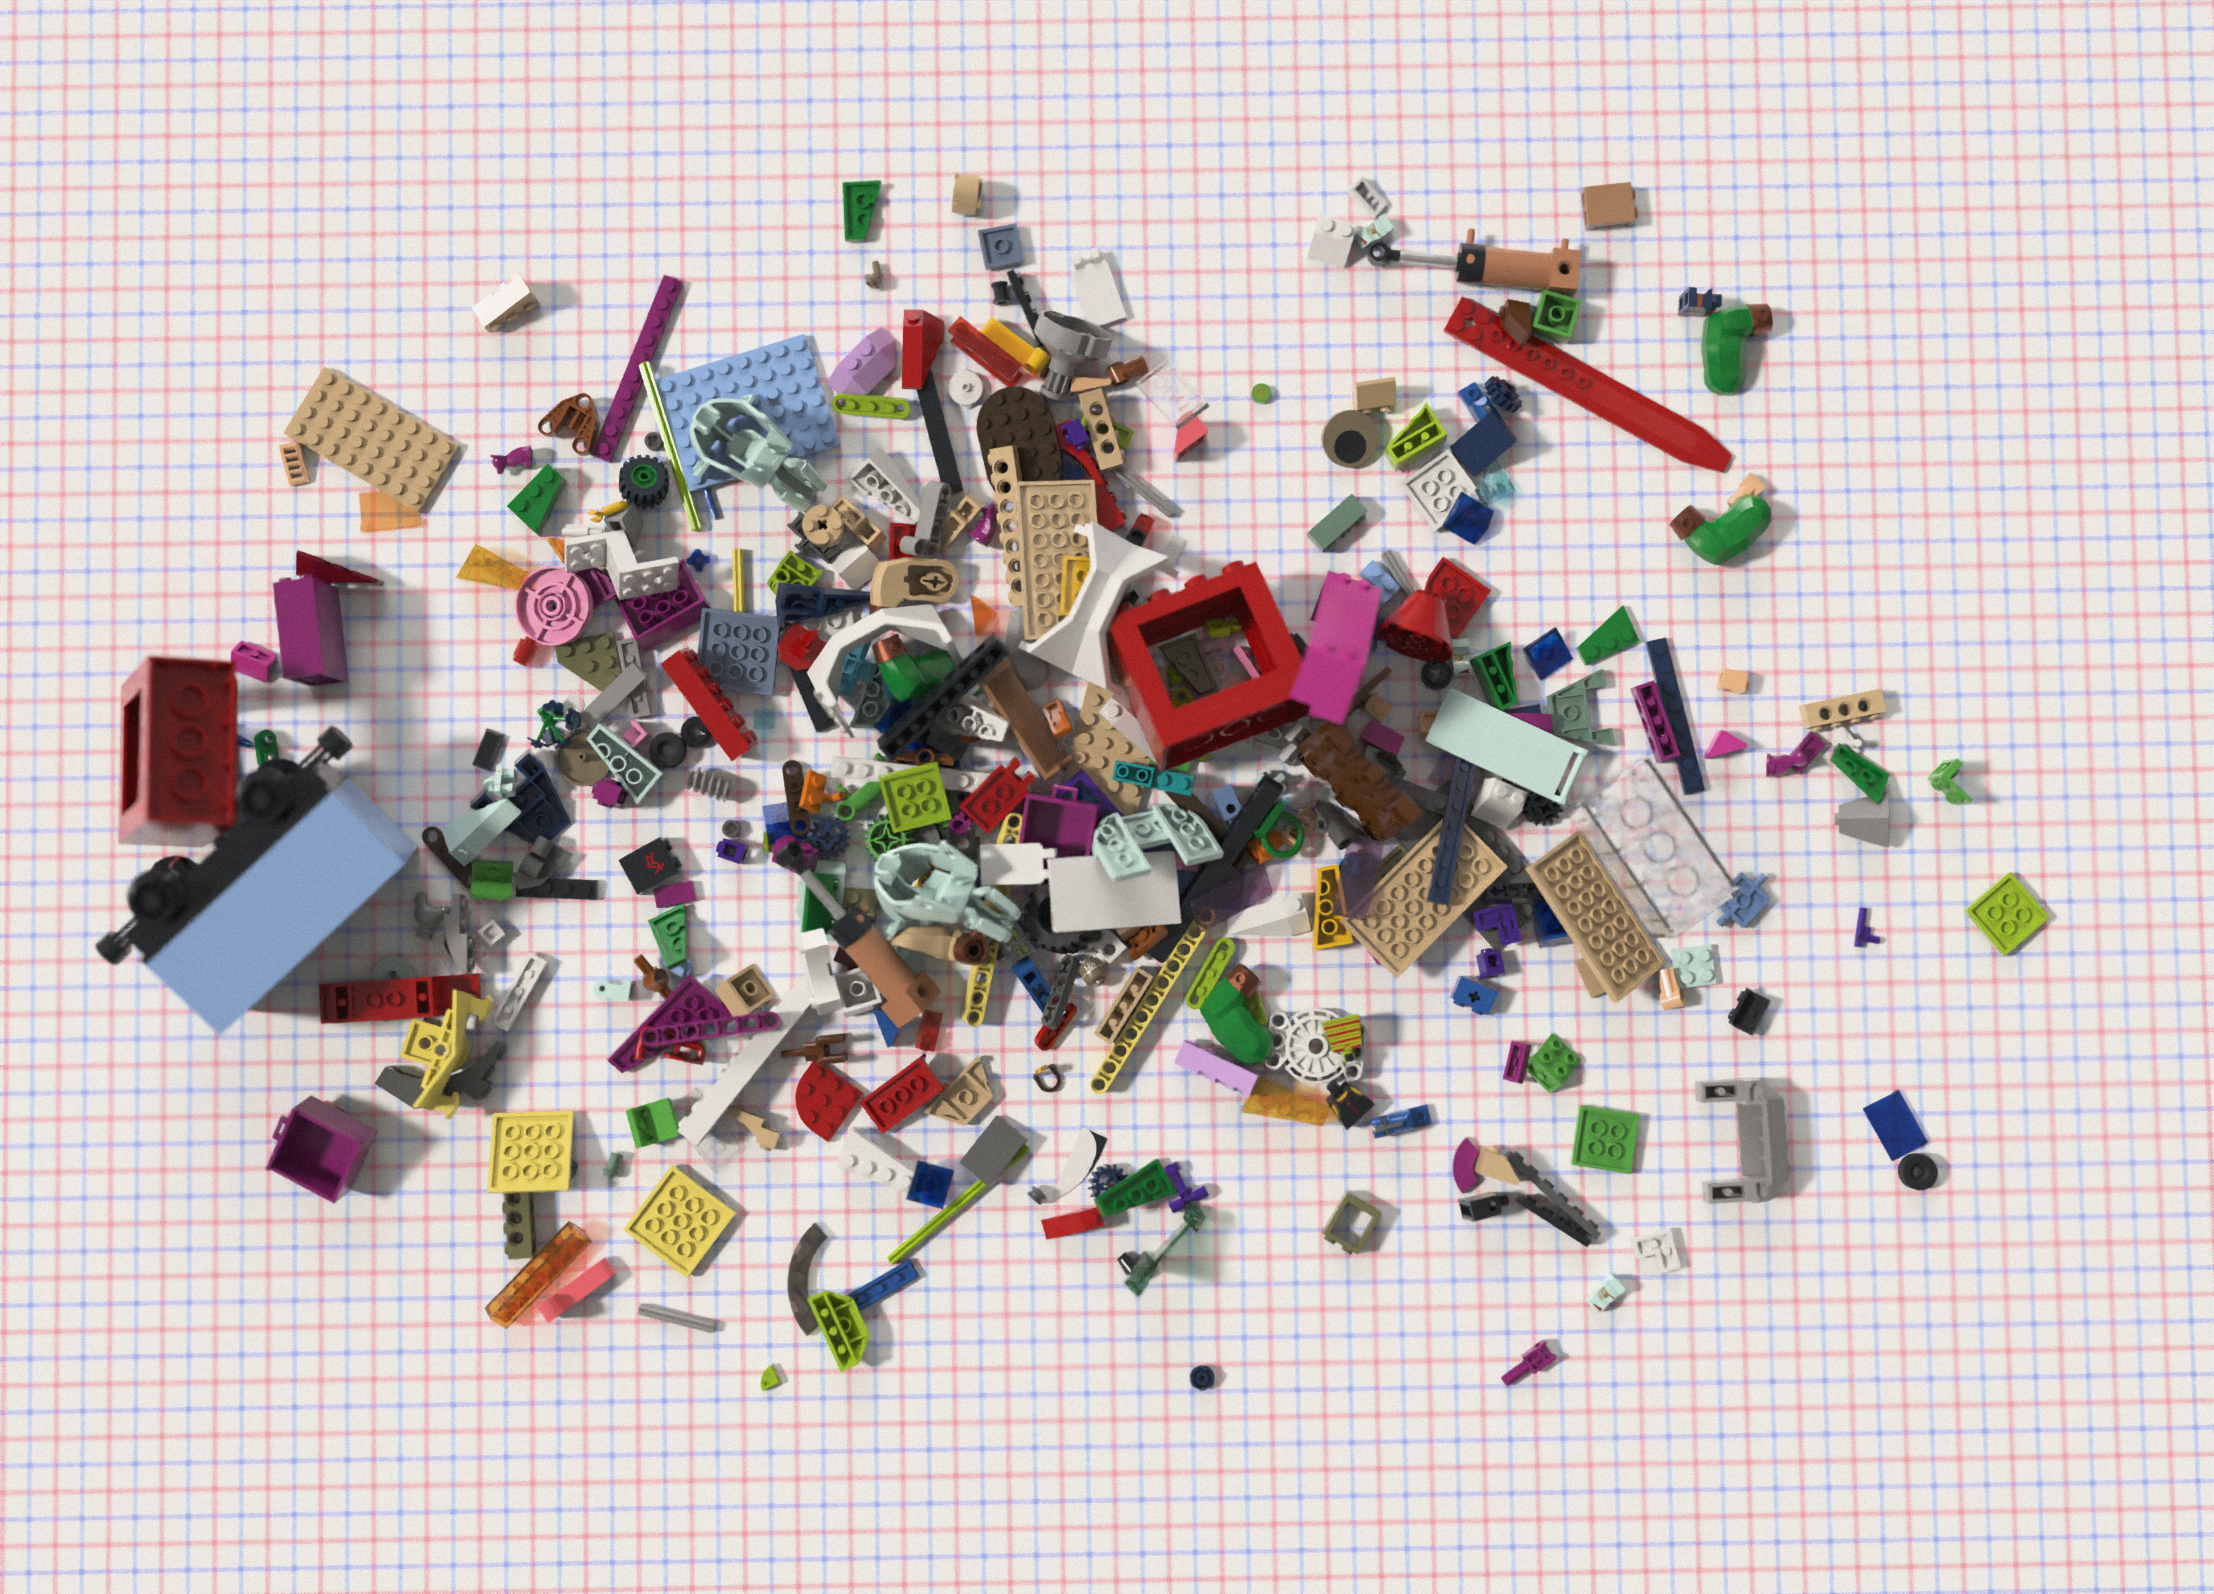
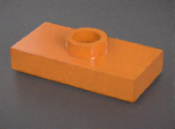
[1041,699,1073,739]

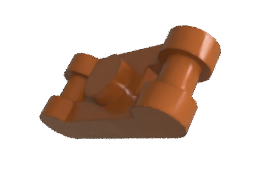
[1126,925,1168,960]

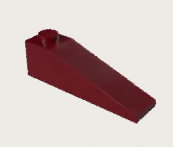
[296,550,384,586]

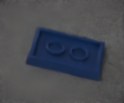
[1449,410,1518,478]

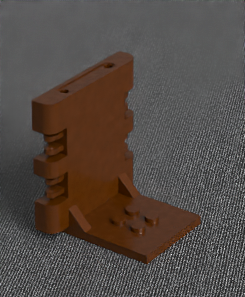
[1297,666,1423,845]

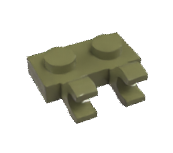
[842,887,883,923]

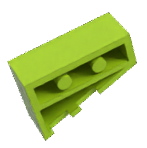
[1385,402,1447,472]

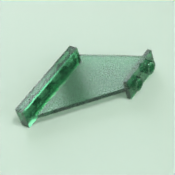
[1124,1203,1205,1297]

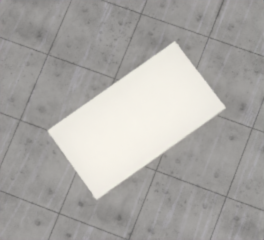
[1047,851,1181,933]

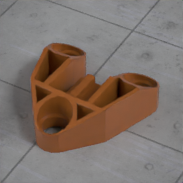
[538,393,600,456]

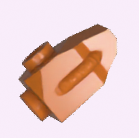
[1244,828,1284,865]

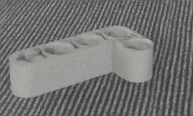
[900,480,952,559]

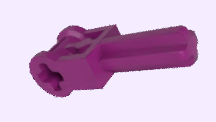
[1501,1340,1557,1386]

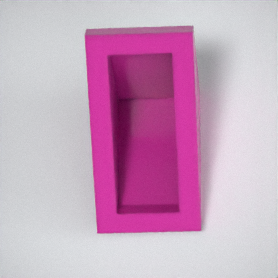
[1704,730,1748,759]

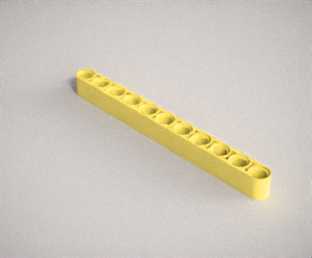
[961,812,1023,1027]
[1090,907,1215,1094]

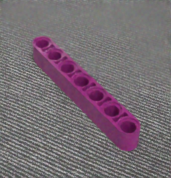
[641,1011,782,1047]

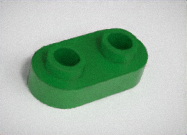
[254,729,279,766]

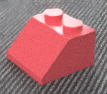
[1173,412,1208,462]

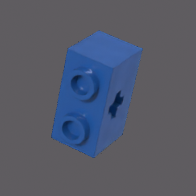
[1449,976,1498,1016]

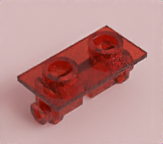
[915,1009,943,1052]

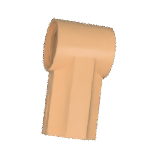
[1726,473,1766,507]
[1657,968,1686,1010]

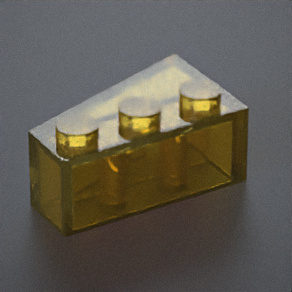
[456,543,529,592]

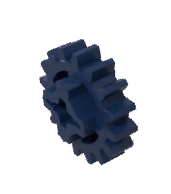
[1484,376,1522,414]
[807,816,851,859]
[1087,1164,1128,1203]

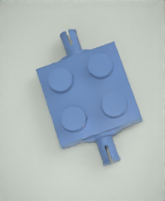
[1713,872,1771,928]

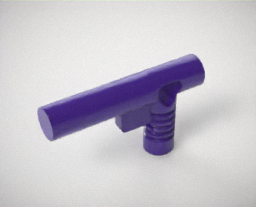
[1854,907,1880,948]

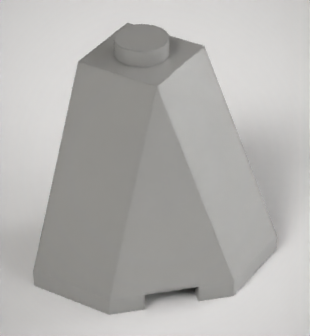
[1834,791,1889,847]

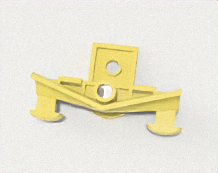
[399,989,493,1120]

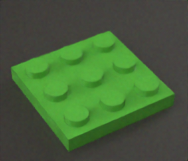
[1570,1105,1640,1174]

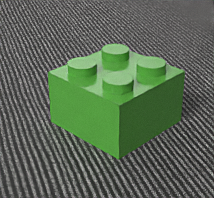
[1531,289,1582,343]

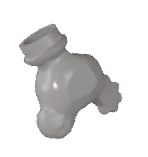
[414,891,451,940]

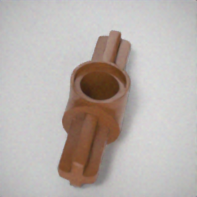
[896,747,955,766]
[634,954,672,999]

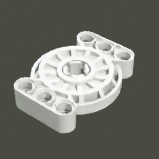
[1264,1008,1367,1084]

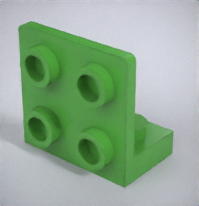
[1928,758,1973,805]
[1526,1033,1581,1094]

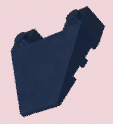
[470,748,571,845]

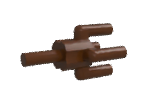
[781,1033,848,1065]

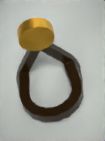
[1033,1064,1061,1093]

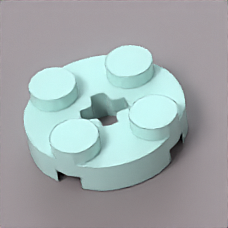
[372,957,414,980]

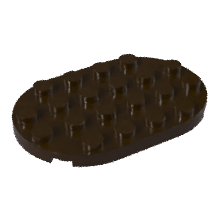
[976,386,1063,503]

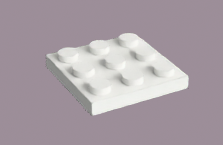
[1400,449,1483,532]

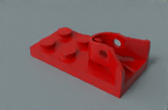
[859,1053,948,1134]

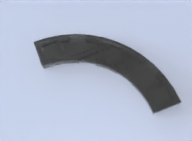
[787,1222,828,1336]

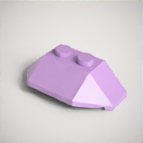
[826,327,896,395]

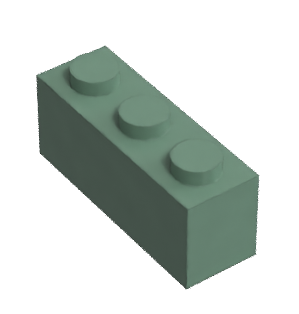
[1306,493,1368,552]

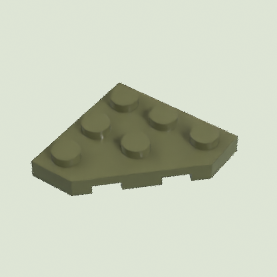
[555,632,622,692]

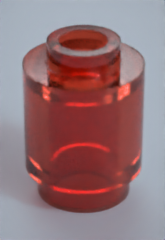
[513,636,539,667]

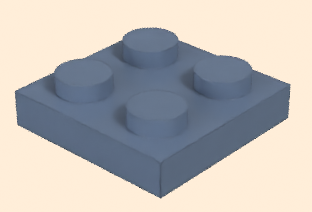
[978,223,1024,270]

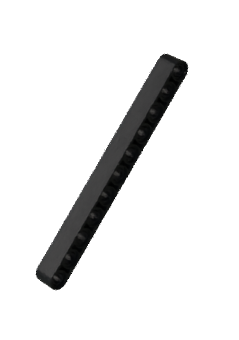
[1146,775,1284,963]

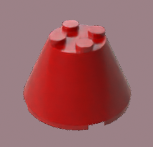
[1376,589,1453,662]

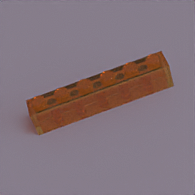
[484,1221,592,1329]

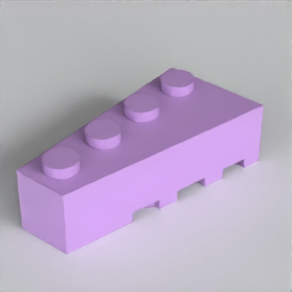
[1174,1039,1258,1097]

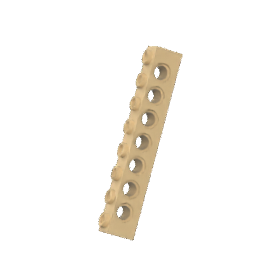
[988,446,1022,607]

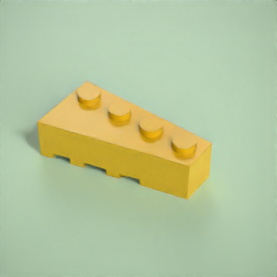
[1312,864,1353,950]

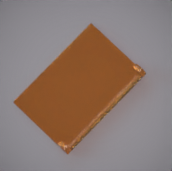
[359,491,421,533]

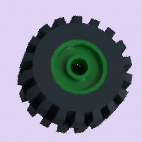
[619,455,669,510]

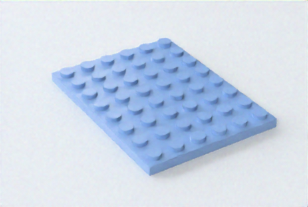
[656,333,841,492]

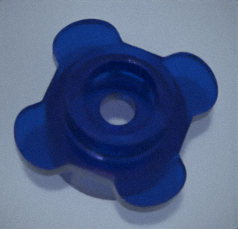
[686,549,710,572]

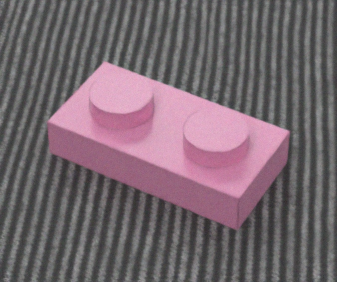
[1232,645,1261,679]

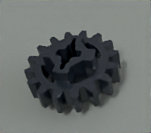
[1522,789,1564,826]

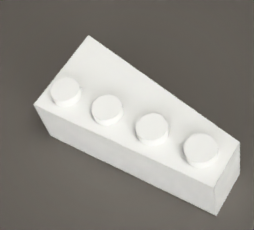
[835,1127,919,1195]

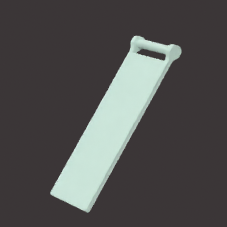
[1425,688,1590,807]

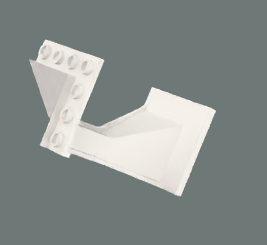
[1018,521,1179,696]
[807,604,963,739]

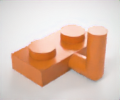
[799,770,845,814]

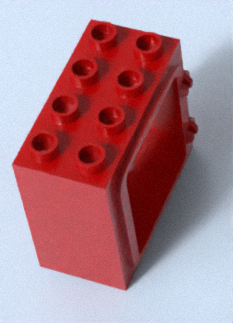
[1106,560,1311,773]
[118,654,238,847]

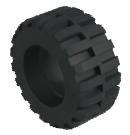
[1023,878,1101,955]

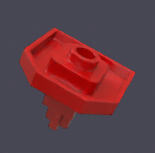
[777,623,827,671]

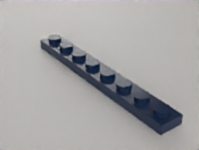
[1645,637,1705,795]
[1426,756,1476,906]

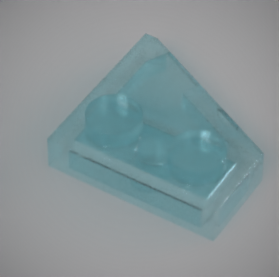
[1474,459,1516,507]

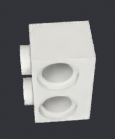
[1087,929,1127,964]

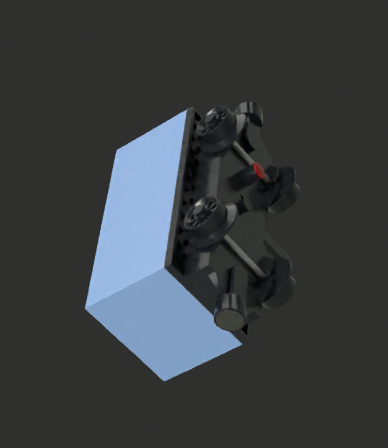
[94,725,418,1036]

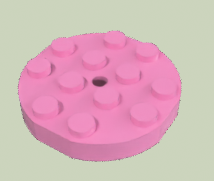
[514,566,593,646]

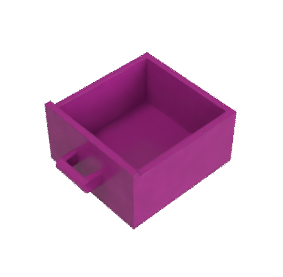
[1019,784,1102,869]
[265,1095,378,1204]

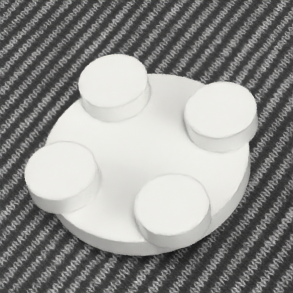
[946,369,986,409]

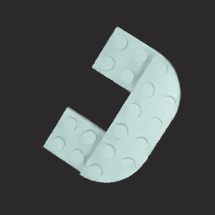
[1092,804,1224,882]

